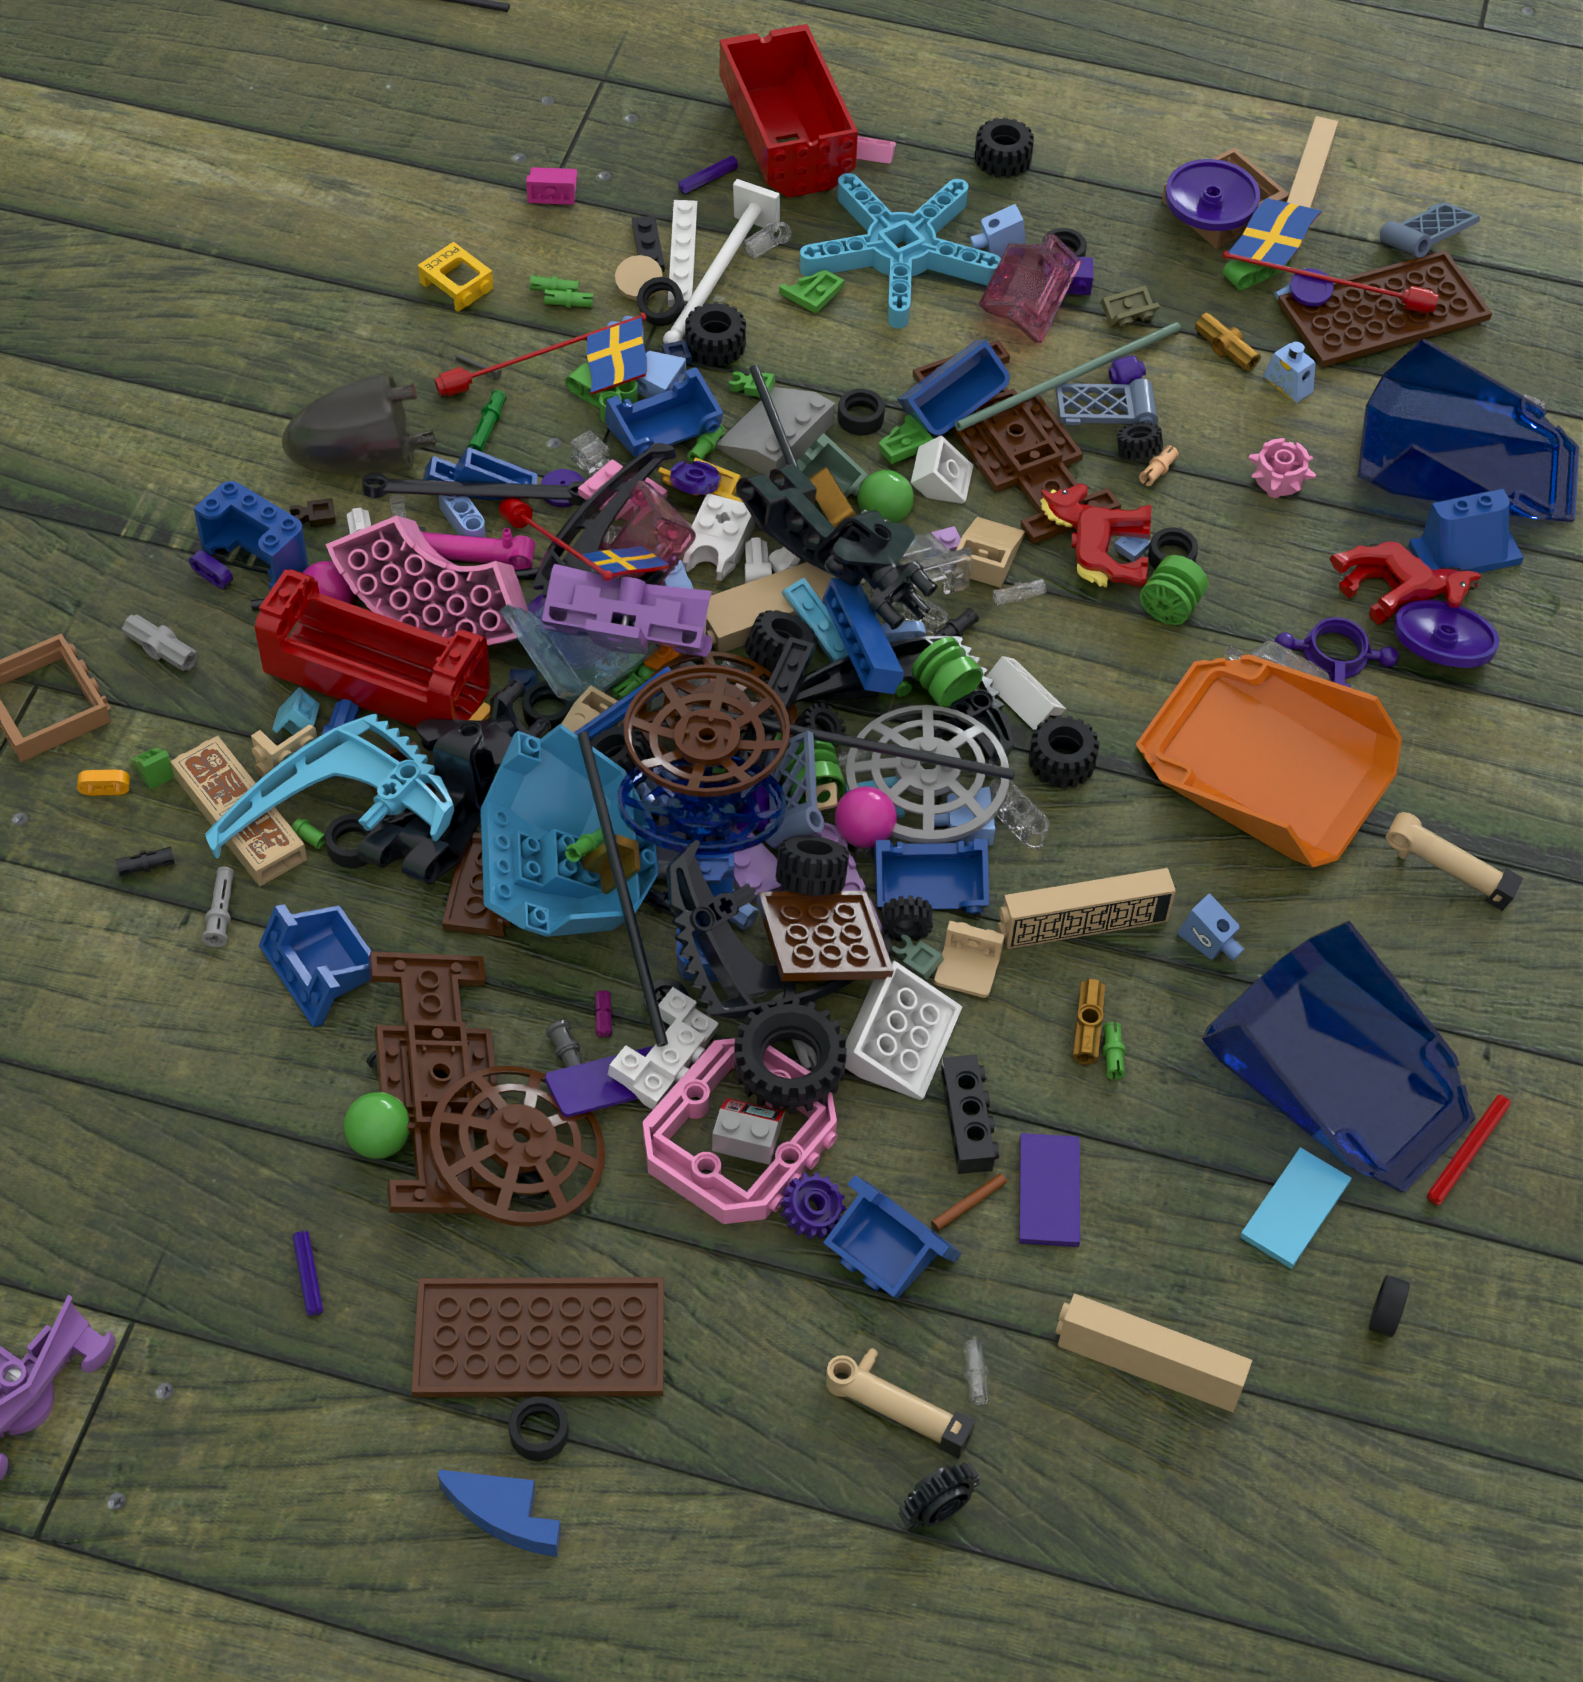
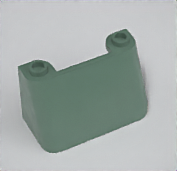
[797,433,868,519]

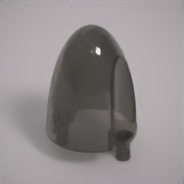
[282,371,436,475]

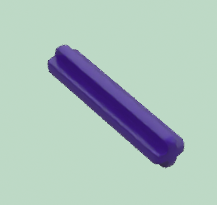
[678,156,738,194]
[293,1231,323,1316]

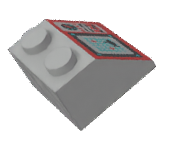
[712,1098,785,1165]

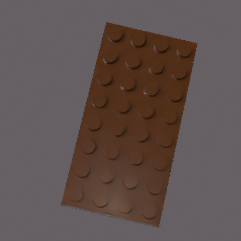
[1277,250,1492,368]
[412,1277,664,1397]

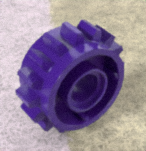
[780,1172,846,1239]

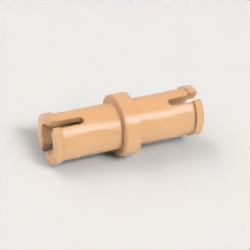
[1139,445,1179,486]

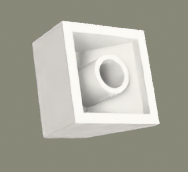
[911,436,973,504]

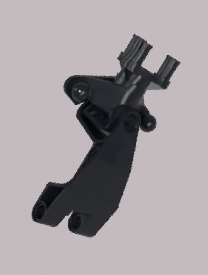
[736,464,938,630]
[358,679,551,885]

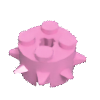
[1248,438,1316,498]

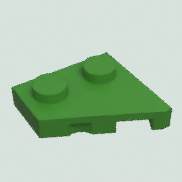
[879,415,933,464]

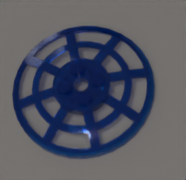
[618,756,786,855]

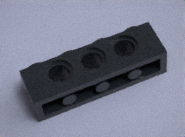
[940,1054,999,1174]

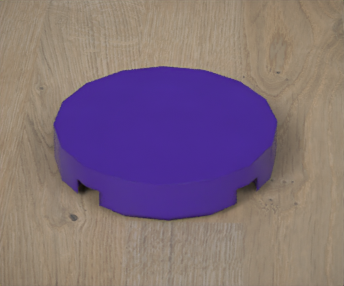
[670,461,721,495]

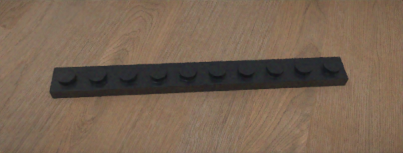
[696,637,815,853]

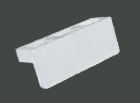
[986,656,1066,730]

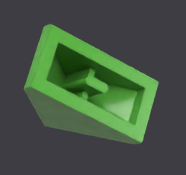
[130,748,174,790]

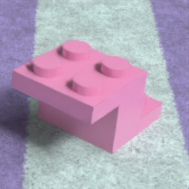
[578,460,668,526]

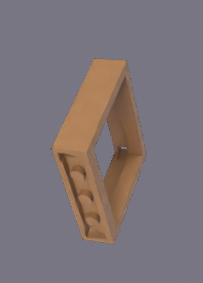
[1162,148,1290,249]
[0,633,111,762]

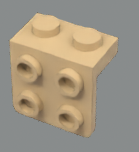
[251,725,317,787]
[934,921,1005,998]

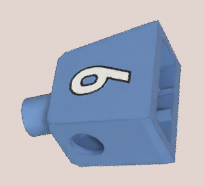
[1177,893,1245,961]

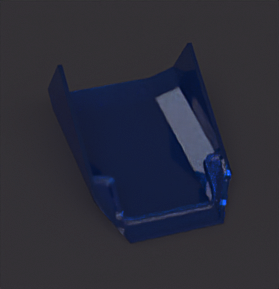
[1357,338,1579,522]
[1202,920,1475,1192]

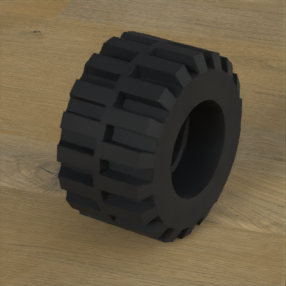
[975,117,1034,178]
[685,302,746,366]
[744,610,817,673]
[1029,715,1099,788]
[591,725,654,788]
[775,835,849,896]

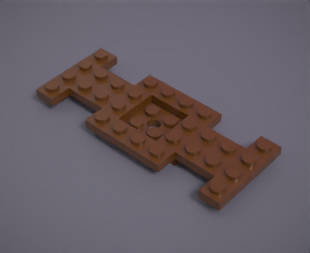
[912,340,1121,544]
[368,951,510,1214]

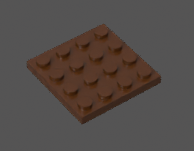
[756,891,894,981]

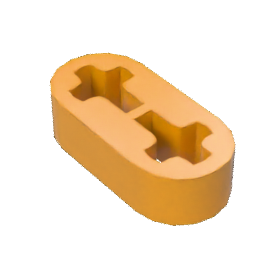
[77,770,130,796]

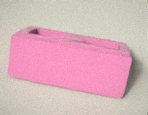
[856,136,896,164]

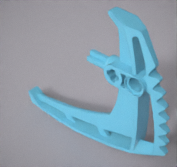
[205,714,454,858]

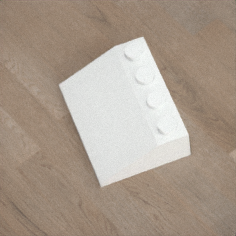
[845,961,962,1100]

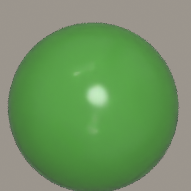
[857,470,914,523]
[343,1092,411,1159]

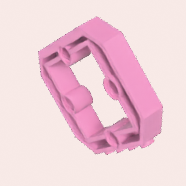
[643,1038,838,1224]

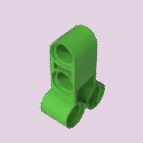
[565,363,638,424]

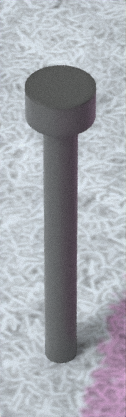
[455,354,502,379]

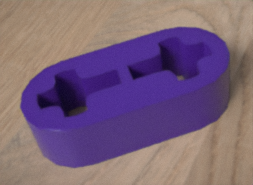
[189,550,233,589]

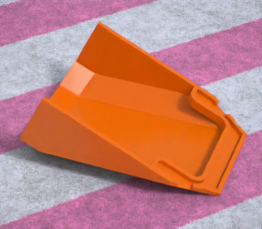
[1136,654,1402,867]

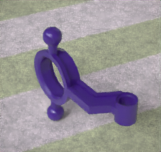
[1274,617,1399,688]

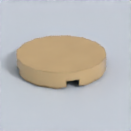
[615,255,662,301]

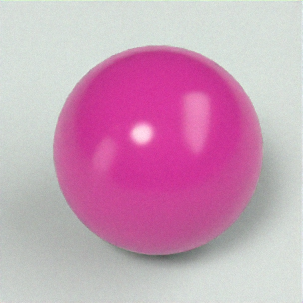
[303,561,355,604]
[835,786,897,848]

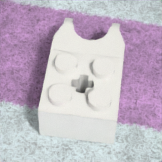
[682,494,755,581]

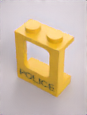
[418,242,494,312]

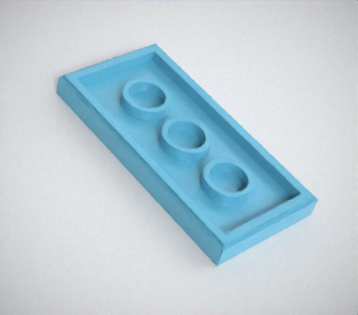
[1240,1147,1352,1269]

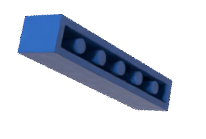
[823,577,904,694]

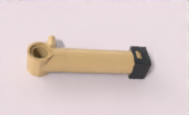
[1385,812,1523,911]
[826,1348,975,1459]

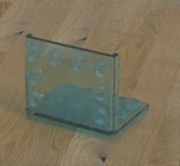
[500,568,660,702]

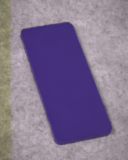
[545,1045,676,1117]

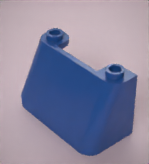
[605,367,723,457]
[873,839,989,914]

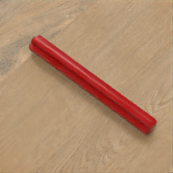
[1427,1094,1511,1205]

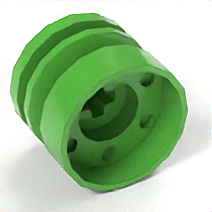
[1140,555,1209,625]
[911,637,984,708]
[783,740,846,804]

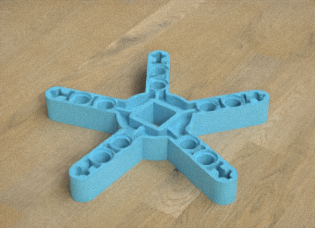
[799,173,1002,328]

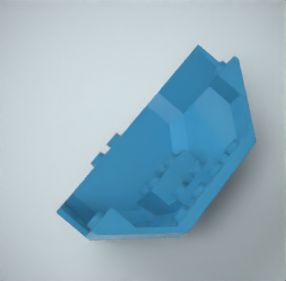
[481,723,658,937]

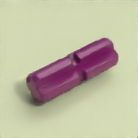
[595,990,612,1038]

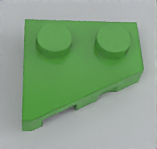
[779,270,845,314]

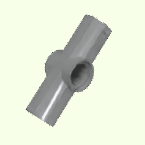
[122,614,198,671]

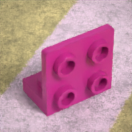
[526,167,577,205]

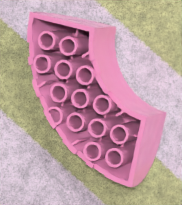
[325,516,531,646]

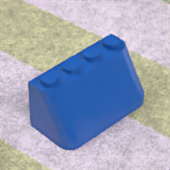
[897,340,1010,435]

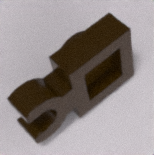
[289,498,336,527]

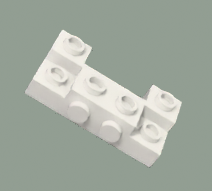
[607,987,719,1110]

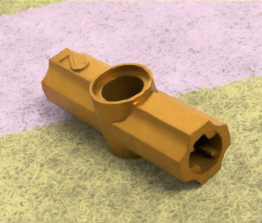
[1195,312,1261,372]
[1073,979,1105,1065]

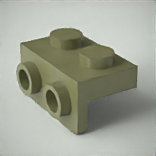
[1100,285,1160,328]

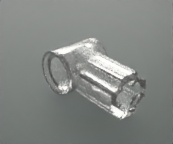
[743,222,791,259]

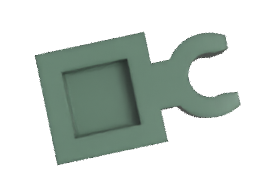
[891,935,944,980]

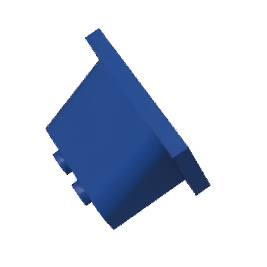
[1408,489,1524,573]
[258,904,371,1027]
[823,1175,962,1299]

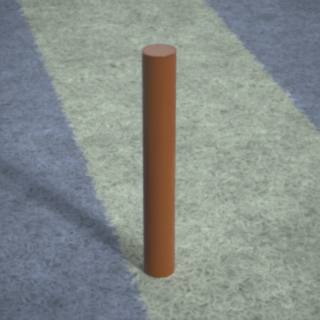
[931,1173,1007,1231]

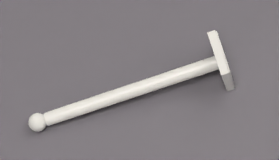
[663,179,780,344]

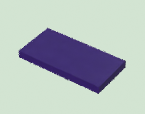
[1019,1133,1080,1247]

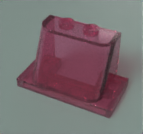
[978,234,1082,343]

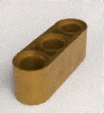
[808,467,856,528]

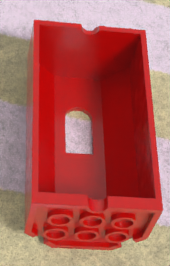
[719,24,858,198]

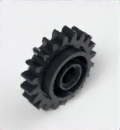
[898,1462,981,1530]

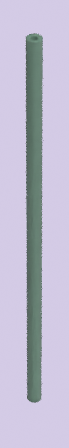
[955,322,1181,431]

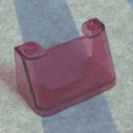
[599,479,696,585]

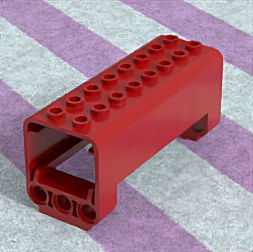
[255,569,491,728]

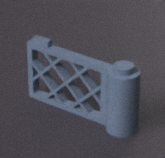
[1380,202,1480,258]
[1055,378,1158,425]
[764,730,824,849]

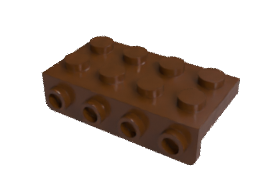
[442,833,512,937]

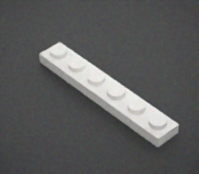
[668,200,697,307]

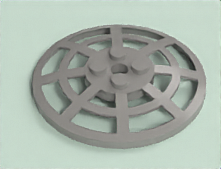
[846,705,1009,843]

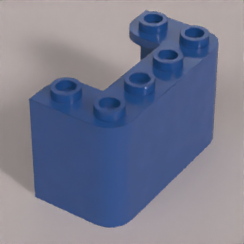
[194,481,309,591]
[676,853,734,982]

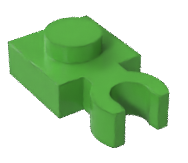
[729,372,775,397]

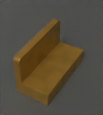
[582,834,640,894]

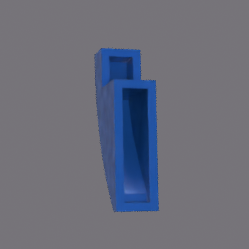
[423,447,538,500]
[438,1470,561,1557]

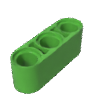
[1223,259,1291,290]

